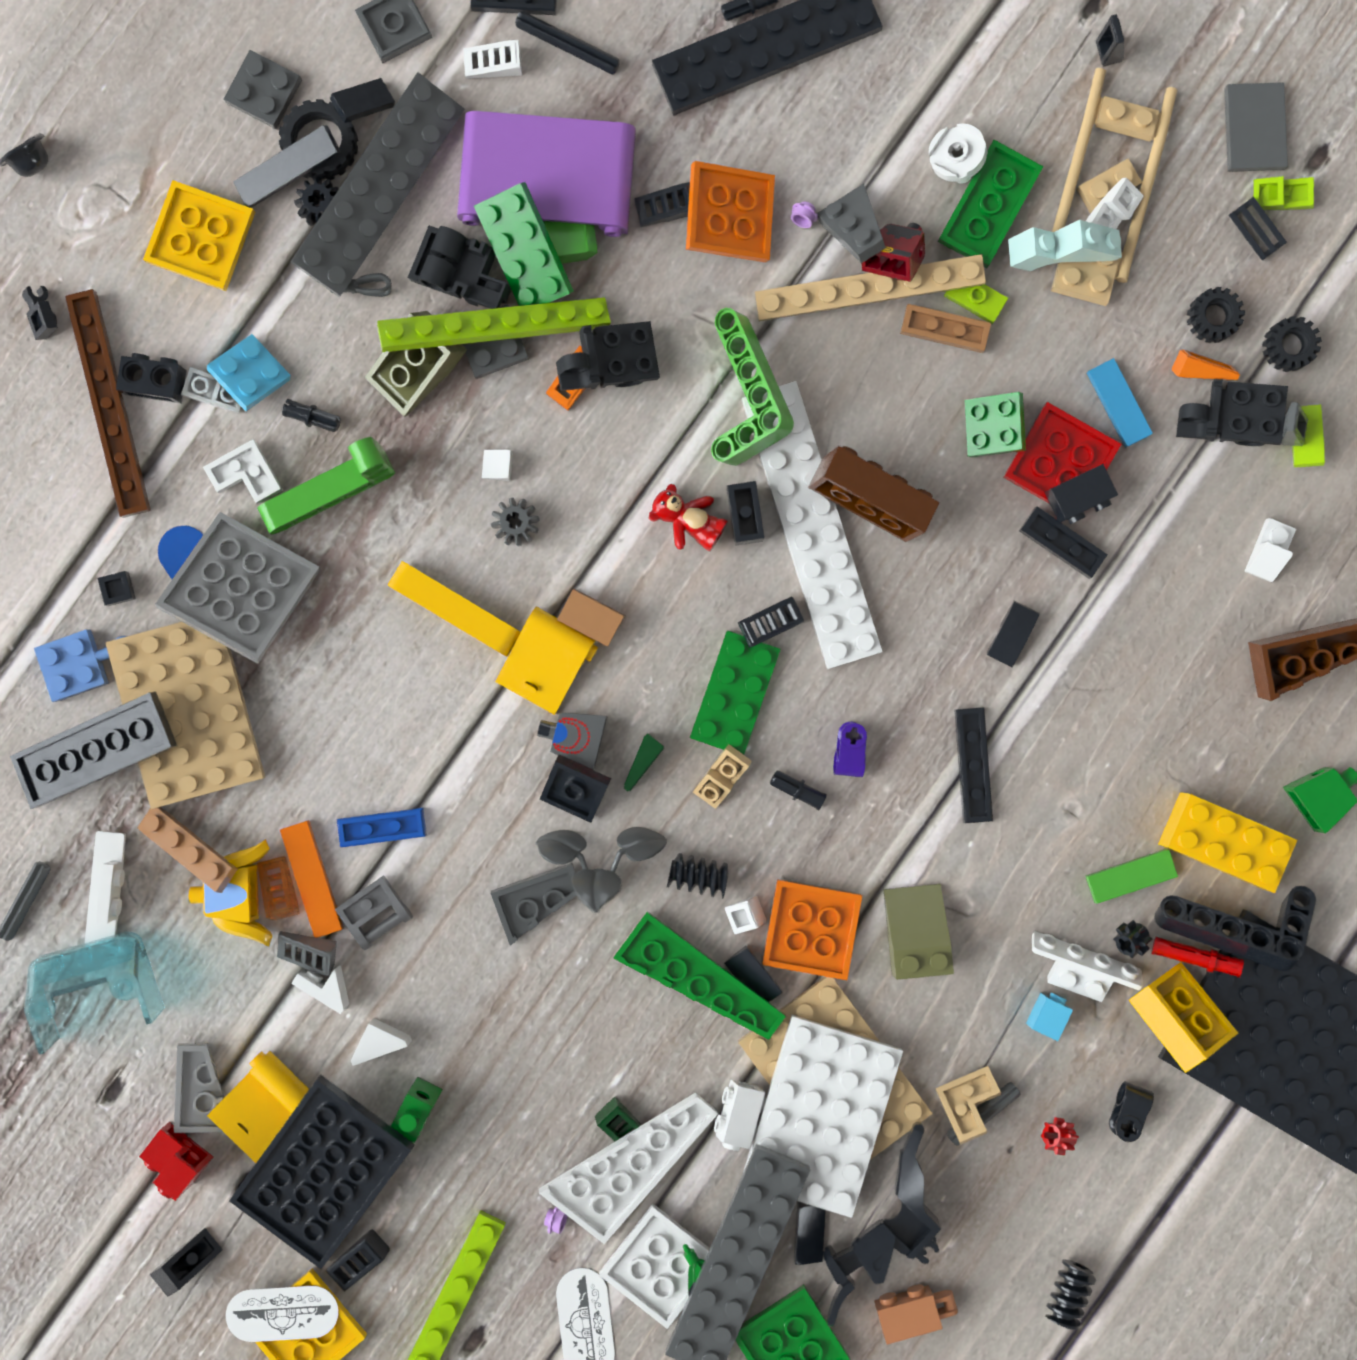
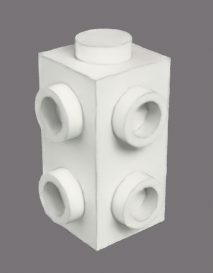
[714,1079,766,1151]

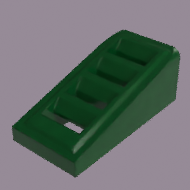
[624,733,664,791]
[595,1097,642,1141]

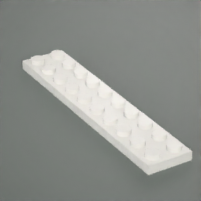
[742,381,882,669]

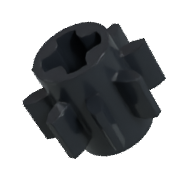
[1113,920,1152,958]

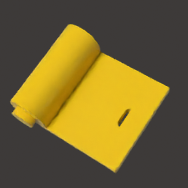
[495,606,599,715]
[207,1051,309,1163]

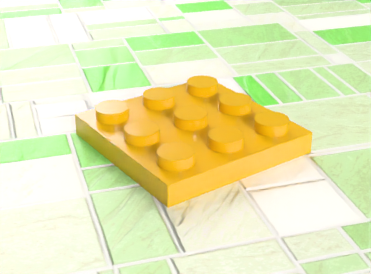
[143,180,255,291]
[255,1268,367,1360]

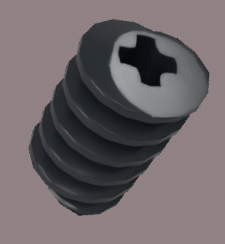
[667,853,729,899]
[1045,1259,1096,1330]

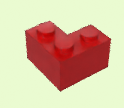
[139,1122,214,1201]

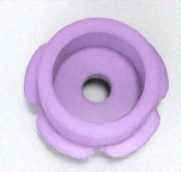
[791,201,818,228]
[544,1207,568,1234]

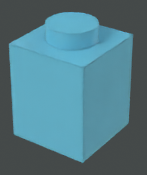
[1026,992,1073,1041]

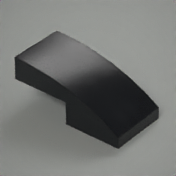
[987,600,1040,667]

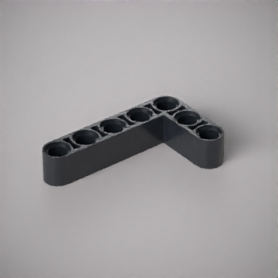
[1154,886,1316,971]

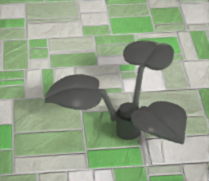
[536,827,667,914]

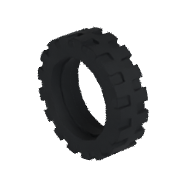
[279,99,358,181]

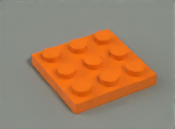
[686,161,775,263]
[762,879,862,980]

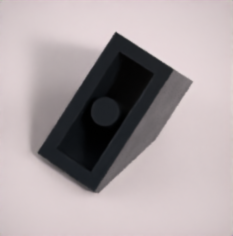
[149,1228,223,1297]

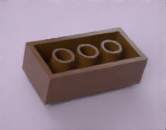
[808,446,940,542]

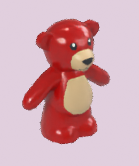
[648,484,728,552]

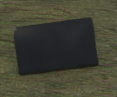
[724,945,783,1002]
[794,1201,826,1265]

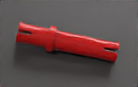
[1151,936,1244,978]

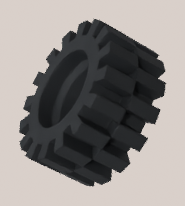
[1187,287,1245,343]
[1262,316,1322,372]

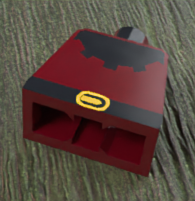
[862,222,925,282]

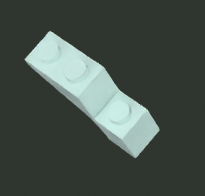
[1008,220,1122,271]

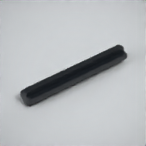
[515,11,620,75]

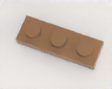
[900,304,991,353]

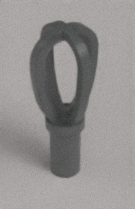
[331,273,392,297]

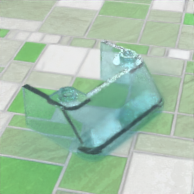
[24,932,165,1055]

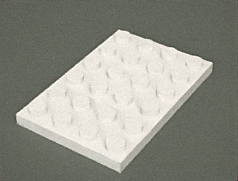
[743,1015,903,1218]

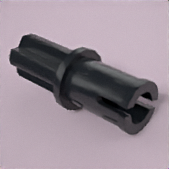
[721,0,778,21]
[282,399,341,432]
[770,770,827,811]

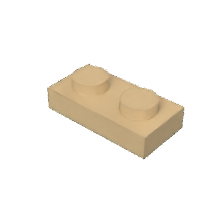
[1076,158,1142,214]

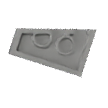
[174,1043,225,1133]

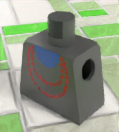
[537,713,607,770]

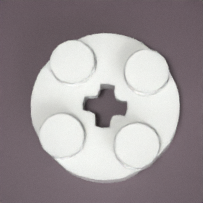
[929,123,988,184]

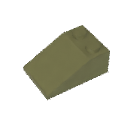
[365,311,467,416]
[883,884,954,980]

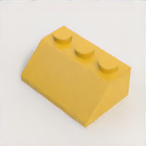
[1129,962,1238,1073]

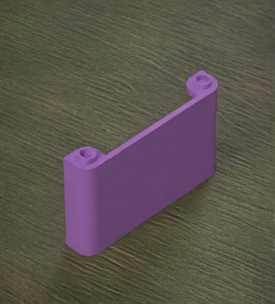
[457,111,636,237]

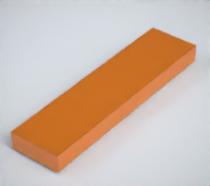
[280,820,344,938]

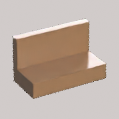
[557,589,626,647]

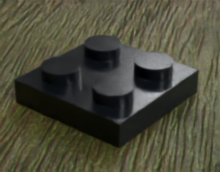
[539,754,612,823]

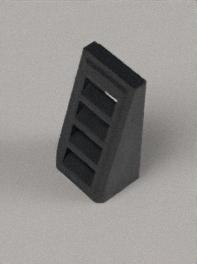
[1096,14,1124,67]
[634,182,690,227]
[737,596,804,648]
[325,1229,390,1292]

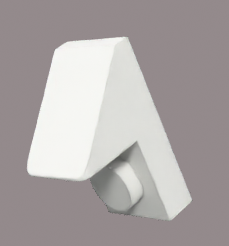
[1245,518,1296,582]
[291,965,349,1014]

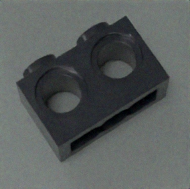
[116,353,187,404]

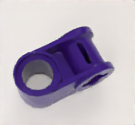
[833,721,867,777]

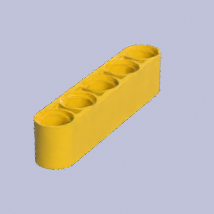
[388,561,521,657]

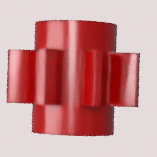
[1041,1117,1079,1155]

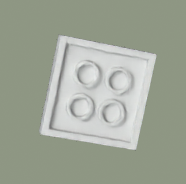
[599,1204,710,1329]

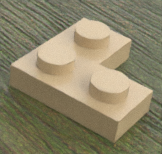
[935,1066,1001,1145]

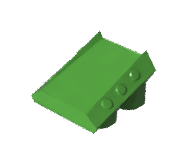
[543,221,598,264]

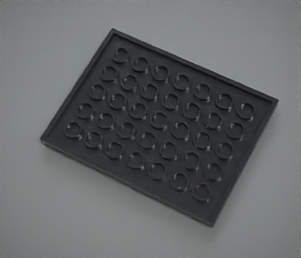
[1158,909,1357,1174]

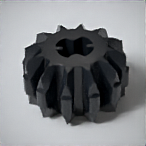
[294,177,339,226]

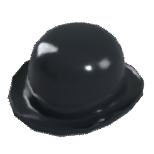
[0,133,48,177]

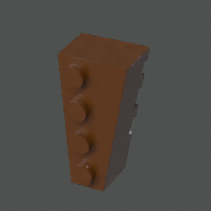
[1248,618,1357,701]

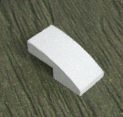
[1086,178,1144,229]

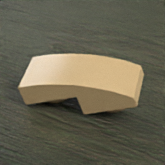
[693,744,752,809]

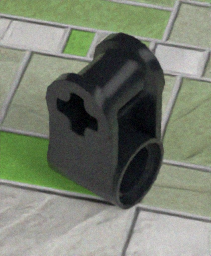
[1109,1081,1154,1142]

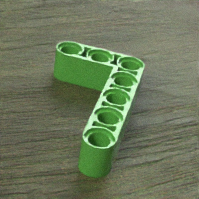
[711,308,794,466]
[257,437,395,535]

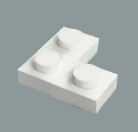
[203,439,283,504]

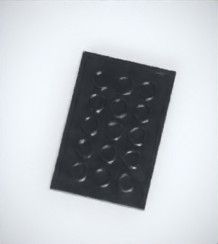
[229,1075,415,1269]

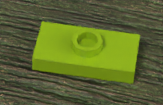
[944,285,1008,324]

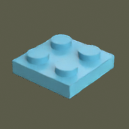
[207,334,291,411]

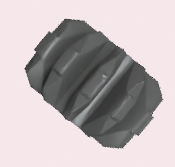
[491,497,540,547]

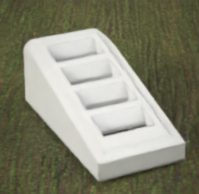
[463,40,522,79]

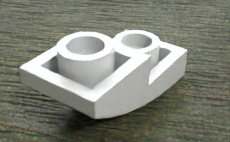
[181,367,241,413]

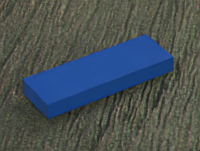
[337,808,427,848]

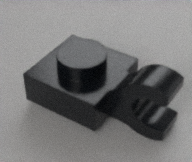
[22,286,58,340]

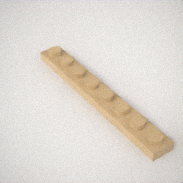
[755,254,986,321]

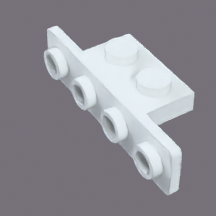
[85,831,126,948]
[1032,931,1143,1002]

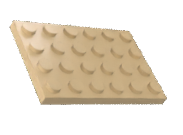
[105,622,266,809]
[738,976,933,1160]

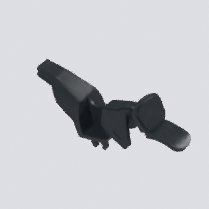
[823,1122,941,1327]

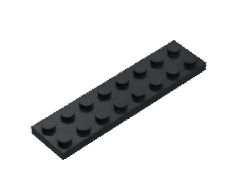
[652,0,883,116]

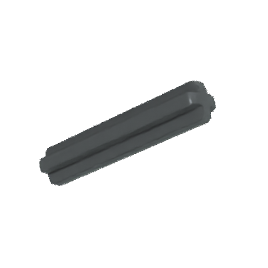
[0,861,51,941]
[947,1082,1021,1146]

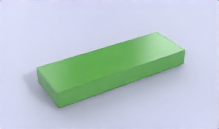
[1085,849,1178,904]

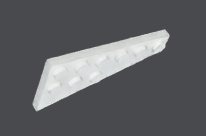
[539,1093,718,1244]

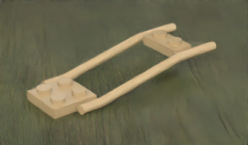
[1051,68,1177,306]

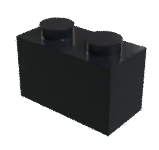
[1044,464,1118,524]
[726,481,765,546]

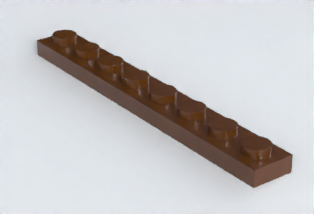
[65,289,151,518]

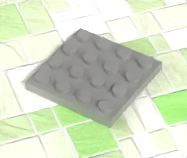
[155,512,320,664]

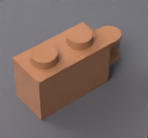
[874,1284,958,1345]

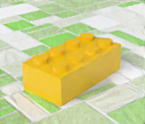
[1158,792,1297,893]

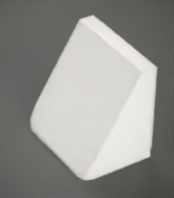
[482,450,513,481]
[725,896,767,934]

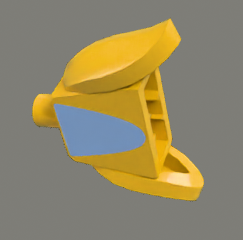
[188,839,273,947]

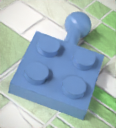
[34,629,127,702]

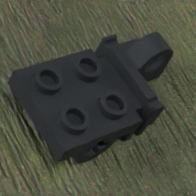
[407,225,511,309]
[556,321,660,391]
[1176,379,1288,446]

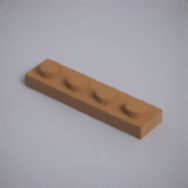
[137,807,238,893]

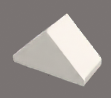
[351,1018,412,1066]

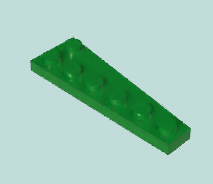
[613,911,786,1040]

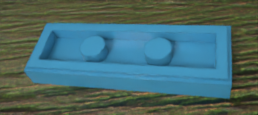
[1086,358,1153,448]

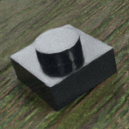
[97,571,136,606]

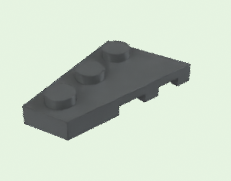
[817,183,886,263]
[491,863,577,946]

